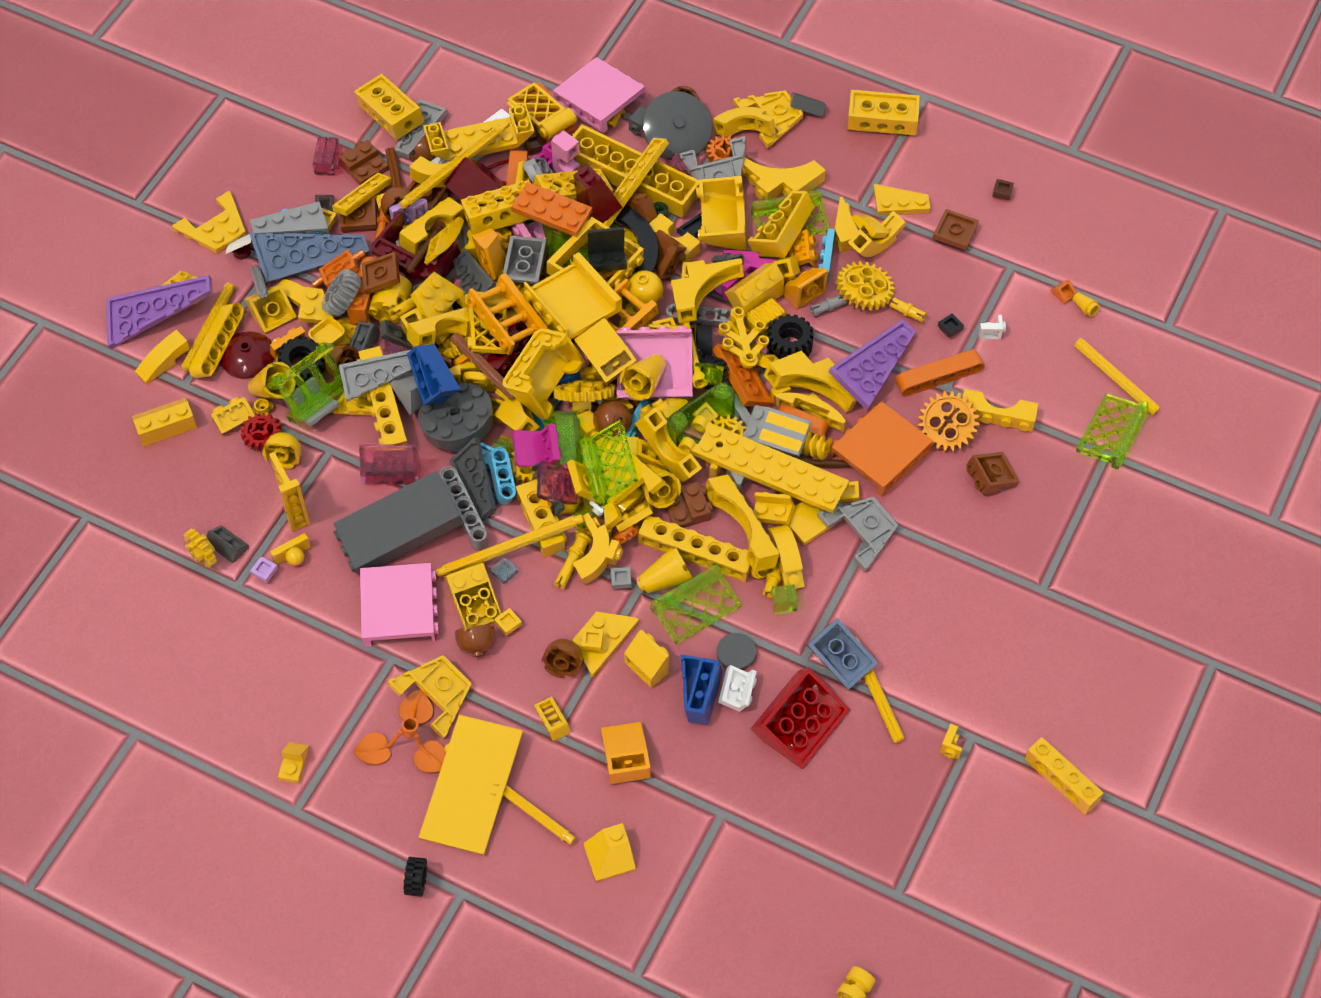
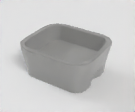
[523,157,553,183]

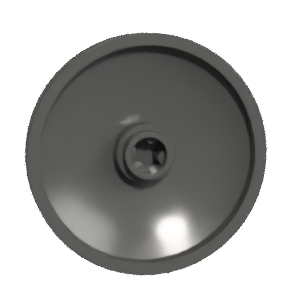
[642,91,712,161]

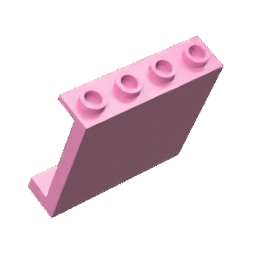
[553,57,646,133]
[616,326,693,400]
[360,563,439,647]

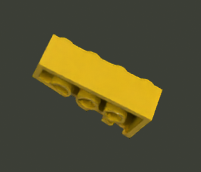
[748,191,815,258]

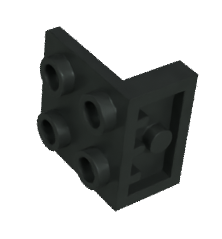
[587,227,627,272]

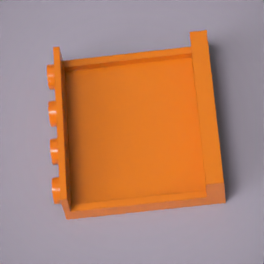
[830,401,933,497]

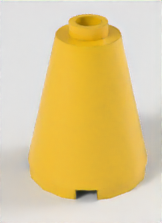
[620,354,666,401]
[248,362,296,399]
[641,464,681,508]
[637,546,693,594]

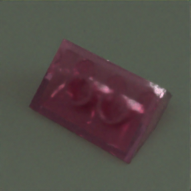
[359,445,421,486]

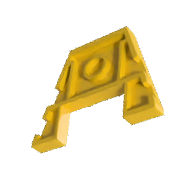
[733,90,803,148]
[172,191,246,254]
[411,272,467,345]
[602,452,666,530]
[387,655,472,739]

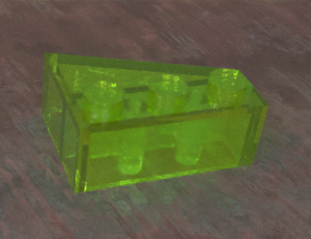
[543,411,583,471]

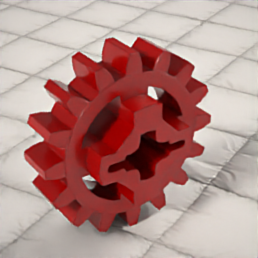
[240,412,282,451]

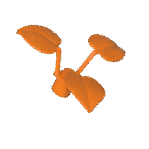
[353,689,446,773]

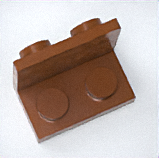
[655,230,687,279]

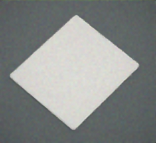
[226,235,251,254]

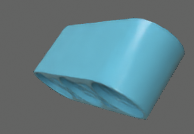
[489,447,516,505]

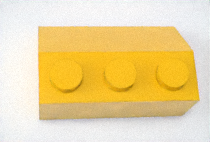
[725,262,784,321]
[132,397,197,447]

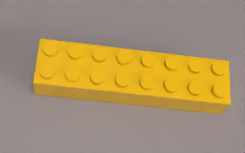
[572,124,699,218]

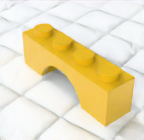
[399,197,464,255]
[407,307,482,347]
[959,389,1039,432]
[634,407,702,483]

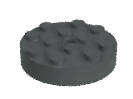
[418,382,495,450]

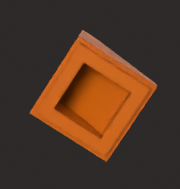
[1050,279,1077,304]

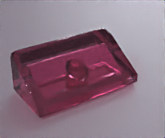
[670,153,692,177]

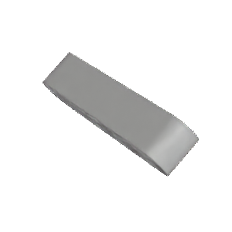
[440,466,488,551]

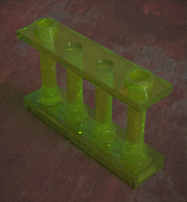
[267,342,344,424]

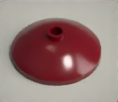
[220,331,274,379]

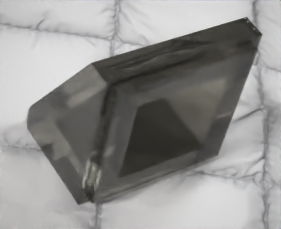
[315,195,334,212]

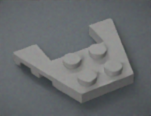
[679,136,747,180]
[817,497,898,572]

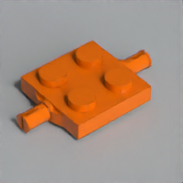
[311,249,366,288]

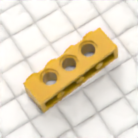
[515,479,567,558]
[1024,737,1103,816]

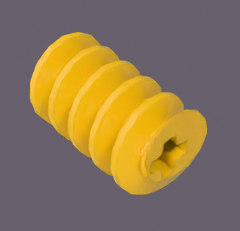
[801,432,832,460]

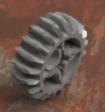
[322,269,361,317]

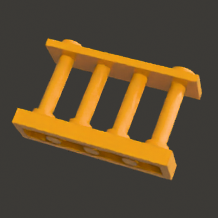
[466,273,548,355]
[577,279,659,337]

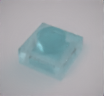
[490,557,518,584]

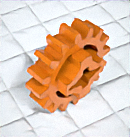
[706,135,737,162]

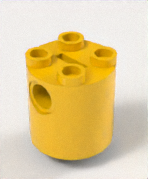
[368,275,413,324]

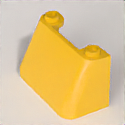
[696,176,747,251]
[503,328,585,420]

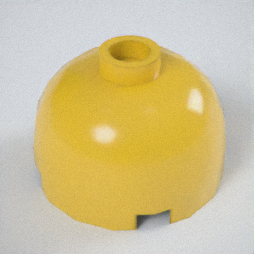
[628,270,664,304]
[262,432,302,469]

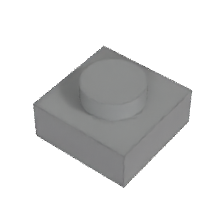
[611,567,631,589]

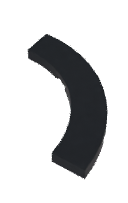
[614,206,658,273]

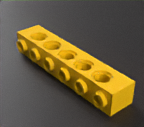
[356,346,409,455]
[638,516,751,582]

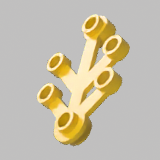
[718,306,769,369]

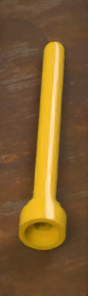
[682,322,708,389]

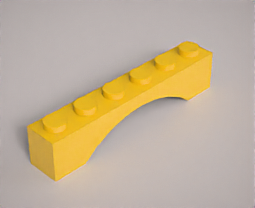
[706,475,779,572]

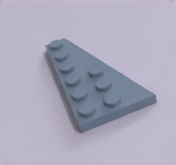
[249,232,370,284]

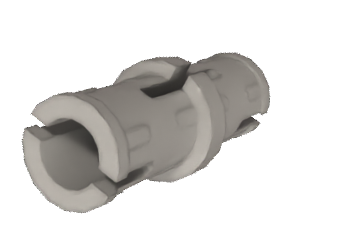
[810,295,847,317]

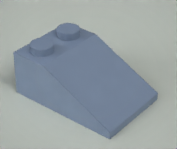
[806,618,878,690]

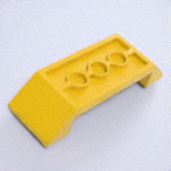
[423,104,534,162]

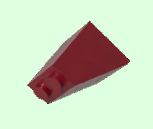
[444,157,505,206]
[573,164,623,223]

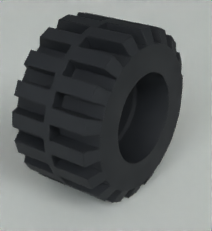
[767,314,814,359]
[278,337,325,387]

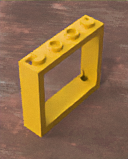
[547,217,644,290]

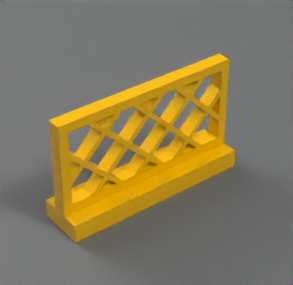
[269,452,310,532]

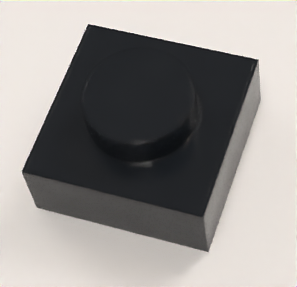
[938,313,964,338]

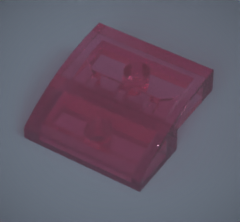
[537,461,578,504]

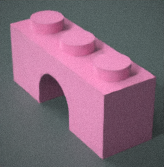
[551,130,580,173]

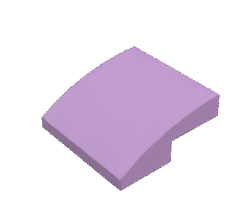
[389,199,428,225]

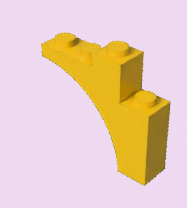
[742,157,826,204]
[671,258,744,323]
[763,351,857,413]
[494,388,540,431]

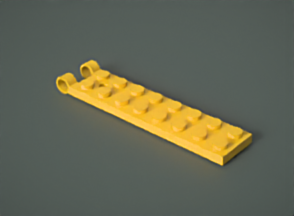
[678,415,849,514]

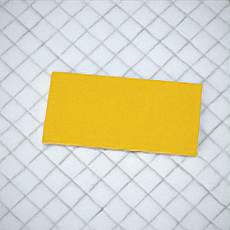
[418,715,523,855]

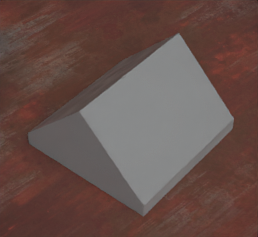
[389,372,423,415]

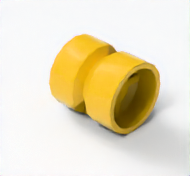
[836,966,876,998]

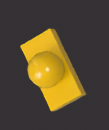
[270,533,311,566]

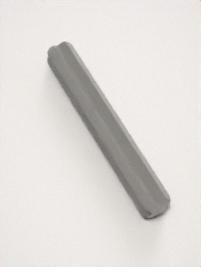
[250,265,268,299]

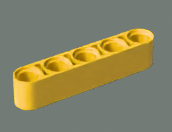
[189,303,244,379]

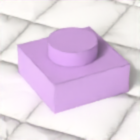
[250,556,278,583]

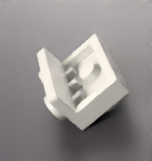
[718,665,757,712]

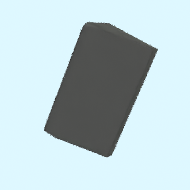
[790,92,826,116]
[349,321,380,359]
[206,525,249,563]

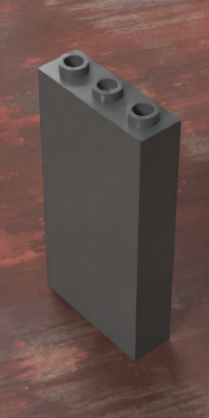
[333,471,464,576]

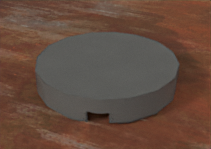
[717,633,756,670]

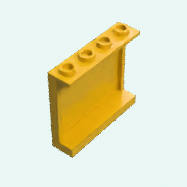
[523,252,622,340]

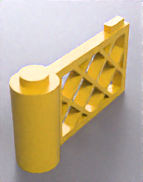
[507,82,577,140]
[464,291,508,354]

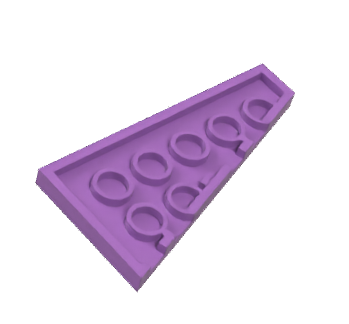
[106,275,213,349]
[829,319,916,410]

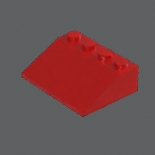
[750,668,850,769]

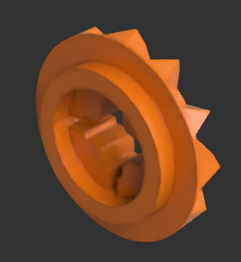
[613,525,640,544]

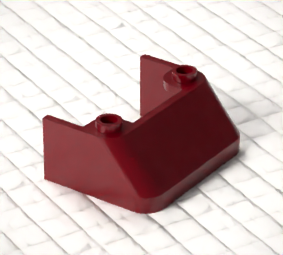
[371,211,460,281]

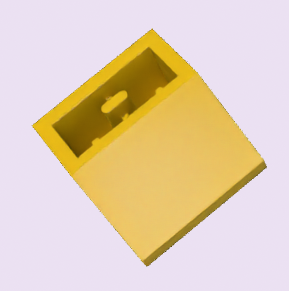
[624,629,669,688]

